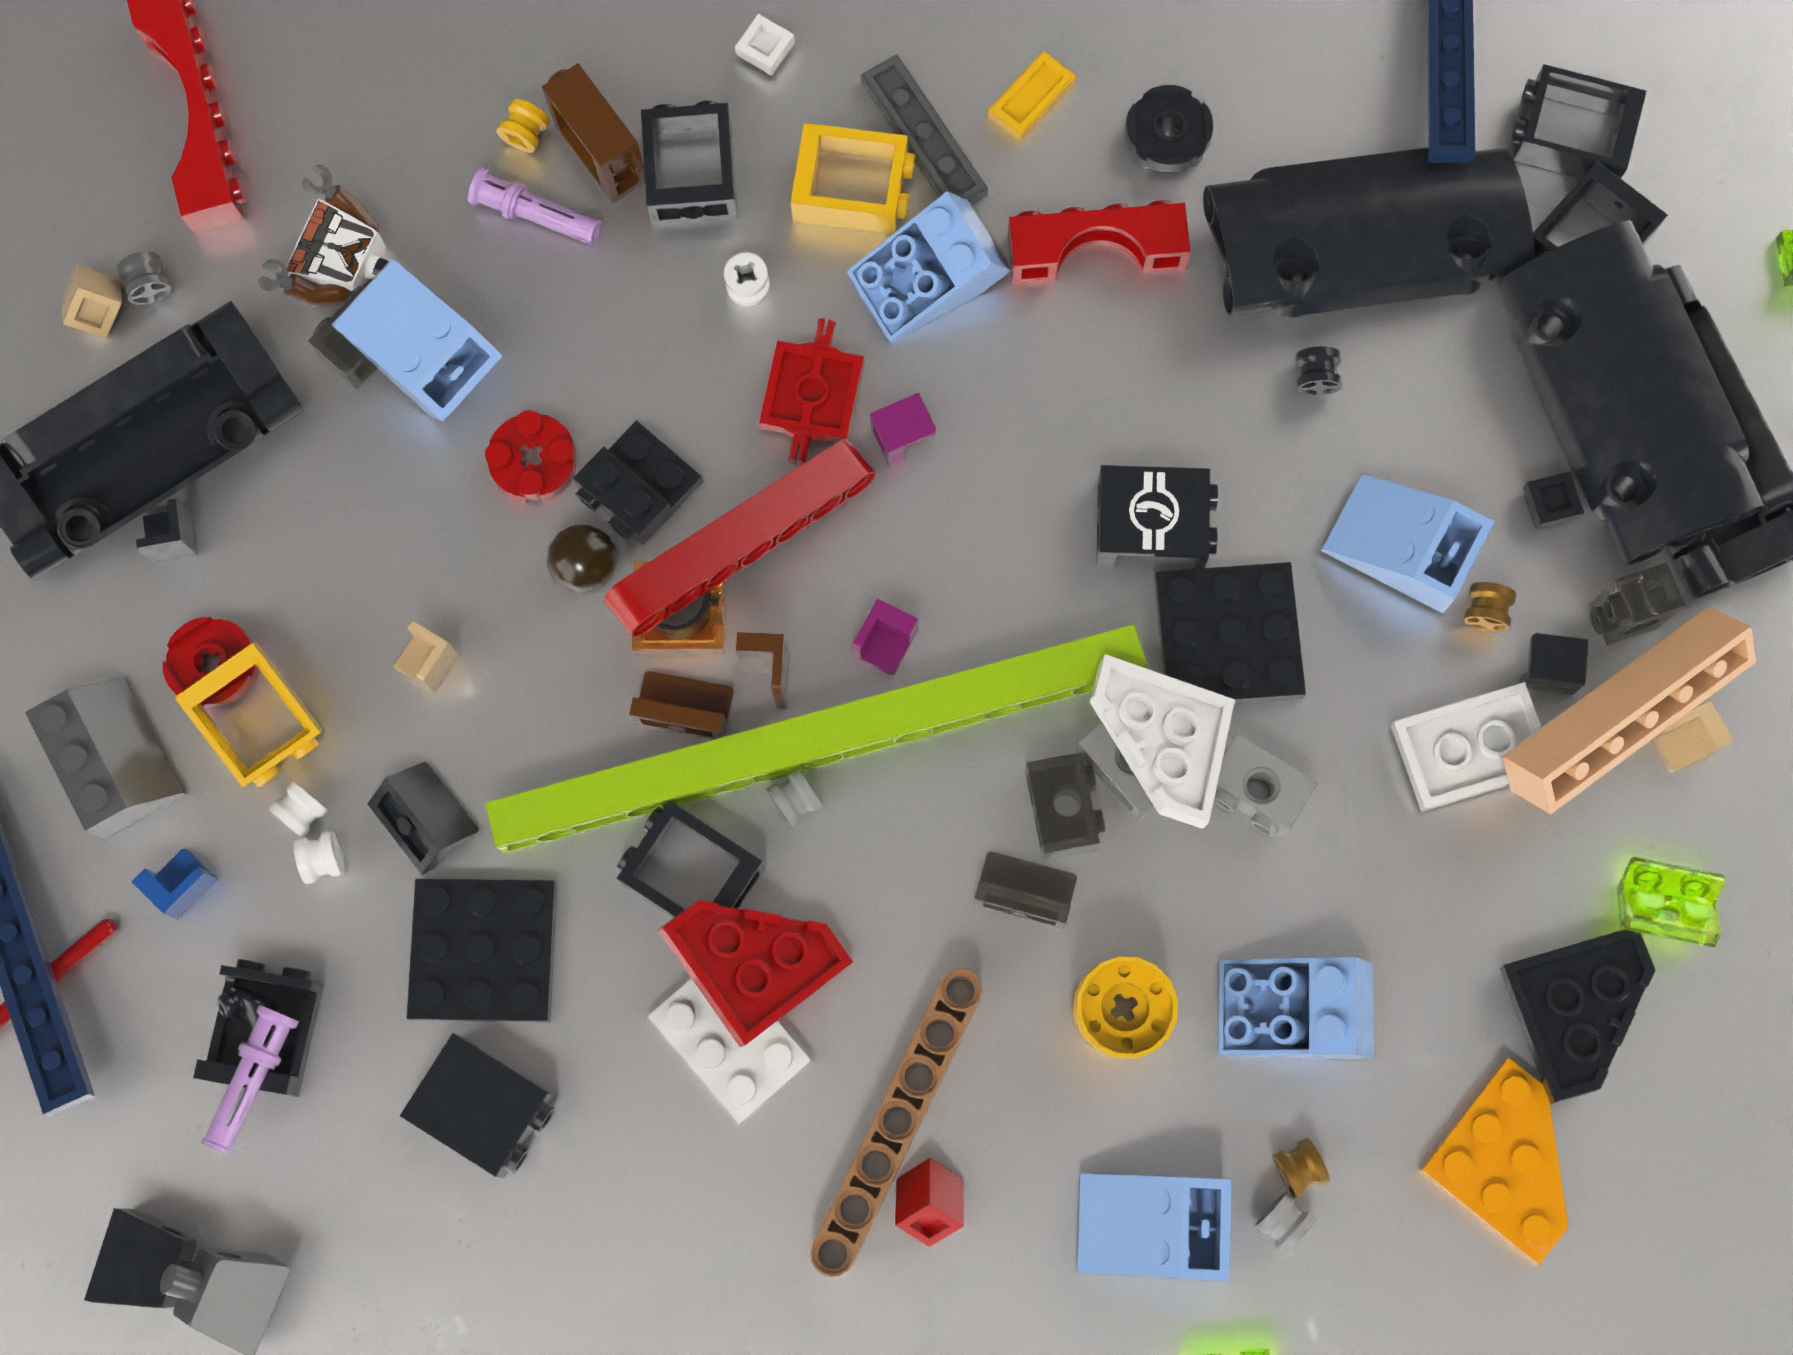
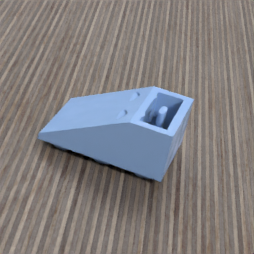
[846,191,1012,343]
[331,259,503,422]
[1321,473,1495,613]
[1218,957,1374,1059]
[1077,1173,1231,1281]

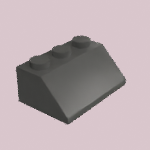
[25,677,186,840]

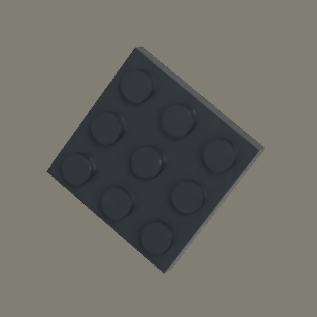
[1154,562,1306,703]
[407,879,557,1023]

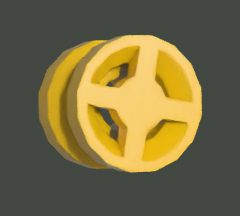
[496,98,550,153]

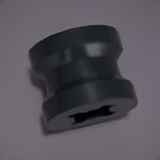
[1296,346,1342,396]

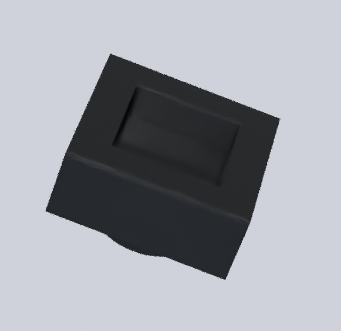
[1523,471,1584,529]

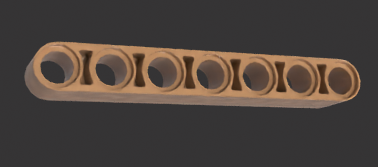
[811,968,982,1277]

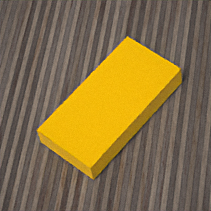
[988,51,1077,142]

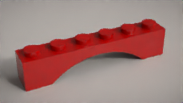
[127,0,247,234]

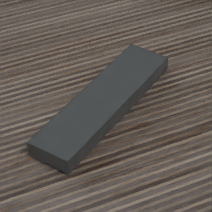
[861,54,988,204]

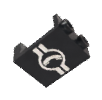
[1096,465,1218,568]

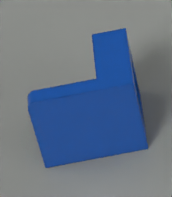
[131,849,218,920]

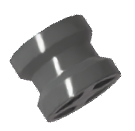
[117,252,171,305]

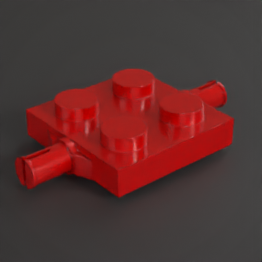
[759,318,865,466]

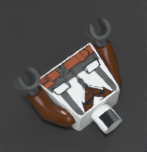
[258,165,390,308]

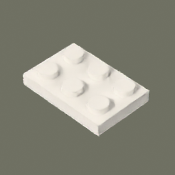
[1390,682,1542,812]
[648,979,812,1125]

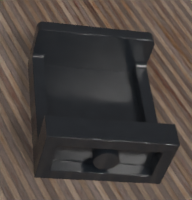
[193,959,324,1097]
[400,1033,555,1178]

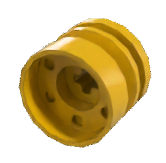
[1072,956,1178,1058]

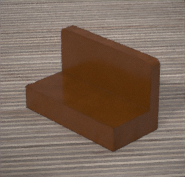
[736,632,790,709]
[629,671,734,739]

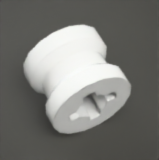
[724,252,770,307]
[268,781,328,838]
[293,830,345,884]

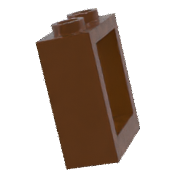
[542,63,645,204]

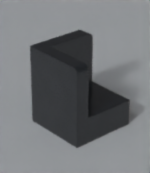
[136,498,197,563]
[1519,633,1589,695]

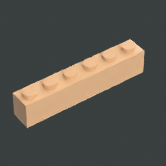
[1502,606,1757,815]

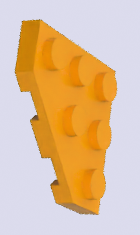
[1419,1058,1569,1265]

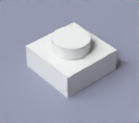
[735,14,795,76]

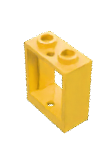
[791,123,915,234]
[175,641,323,788]

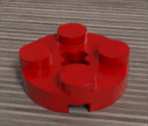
[485,410,577,502]
[162,617,259,710]

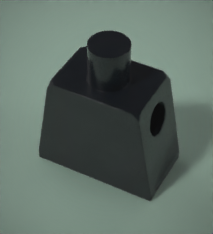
[84,1208,197,1308]

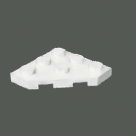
[1090,654,1235,829]

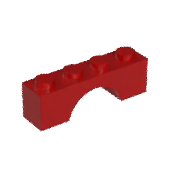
[1008,200,1191,284]

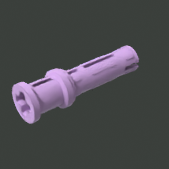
[468,167,601,246]
[201,1005,299,1155]

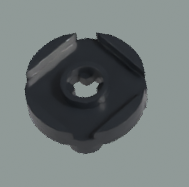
[1125,85,1213,172]

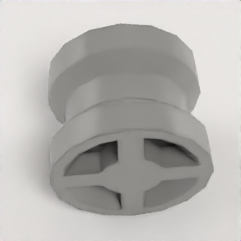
[766,769,823,828]
[1254,1191,1316,1254]

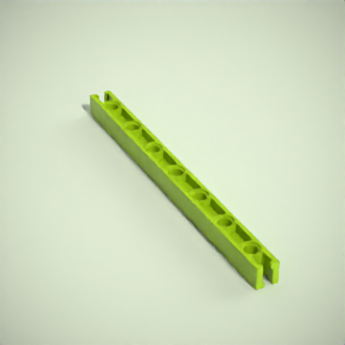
[485,624,1148,854]

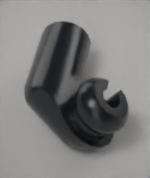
[217,987,274,1045]

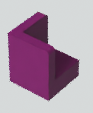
[870,393,936,467]
[852,598,918,675]

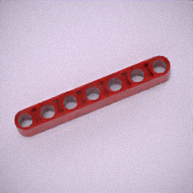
[603,439,876,638]

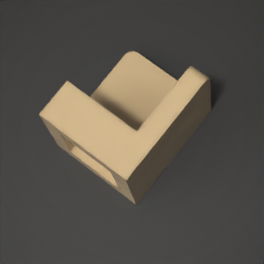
[62,263,122,339]
[393,620,459,693]
[1652,700,1735,772]

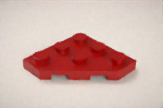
[657,900,853,1047]

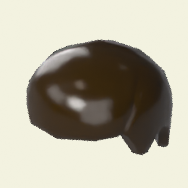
[546,524,617,593]

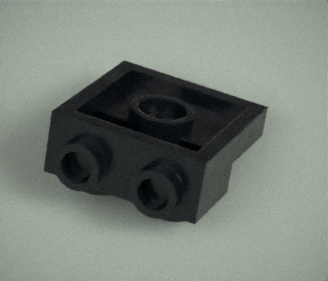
[573,420,703,545]

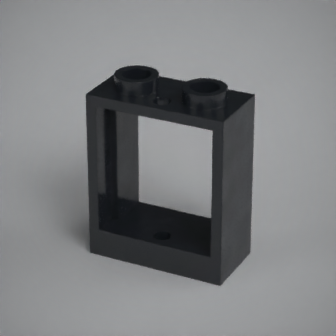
[1510,64,1647,179]
[641,100,738,225]
[1533,161,1668,258]
[616,800,766,918]

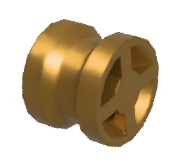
[1464,582,1517,632]
[1272,1137,1330,1198]

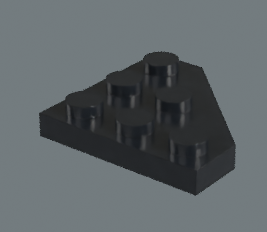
[1500,925,1656,1105]

